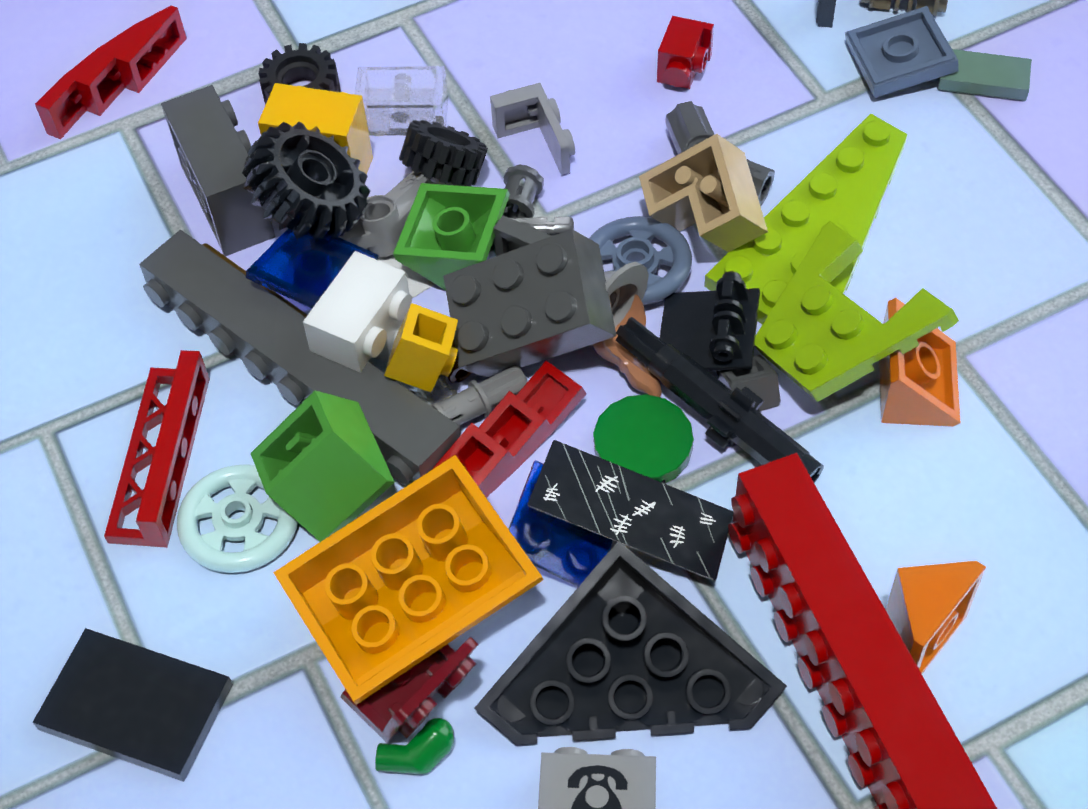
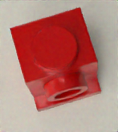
[657,15,714,89]

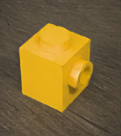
[384,303,458,392]

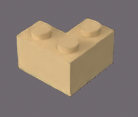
[639,134,768,252]

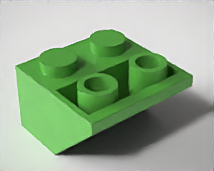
[250,390,395,542]

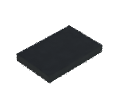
[33,628,233,782]

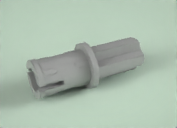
[431,366,528,426]

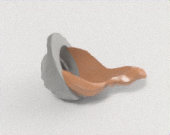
[591,262,662,397]

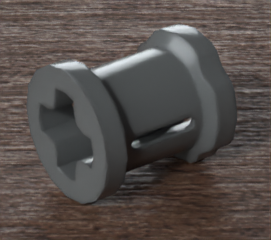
[503,164,544,218]

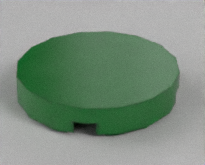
[593,394,694,483]

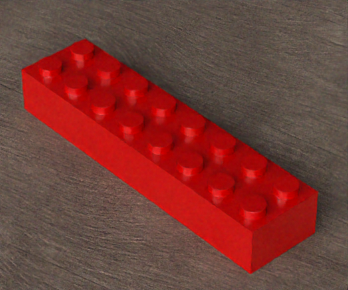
[728,453,998,809]

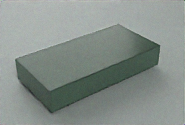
[938,49,1032,101]

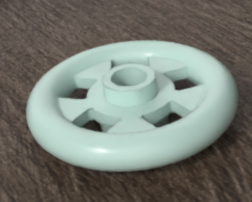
[177,464,298,573]

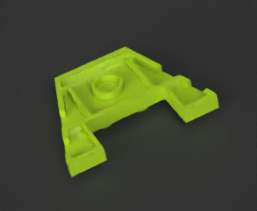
[755,221,959,402]

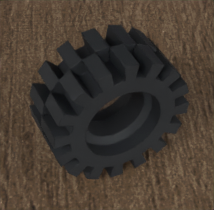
[258,43,341,104]
[399,120,488,186]

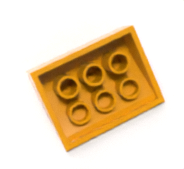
[273,455,543,705]

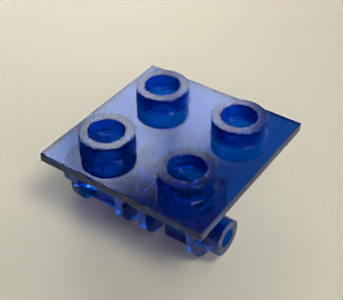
[508,460,613,587]

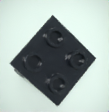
[659,271,760,371]

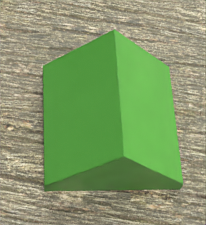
[393,183,510,290]

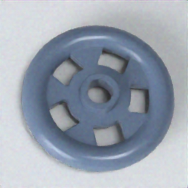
[589,216,692,305]

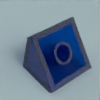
[246,229,379,308]

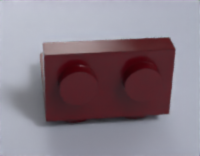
[340,636,479,743]

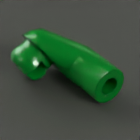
[375,718,454,775]

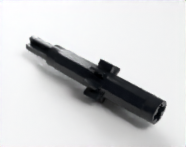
[616,317,824,483]

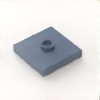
[845,6,959,98]

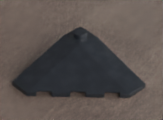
[474,540,787,745]

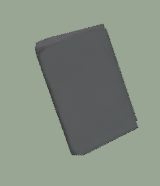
[716,354,781,411]

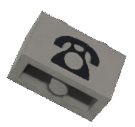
[538,747,656,809]

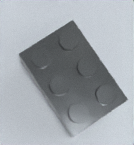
[161,85,276,256]
[443,229,617,379]

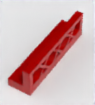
[104,350,210,548]

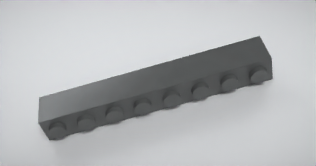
[139,229,461,485]

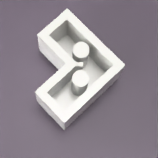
[303,251,412,373]

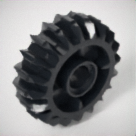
[242,122,370,243]

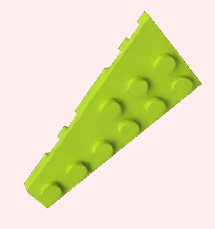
[704,113,908,324]

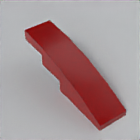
[35,5,187,140]
[433,360,587,498]

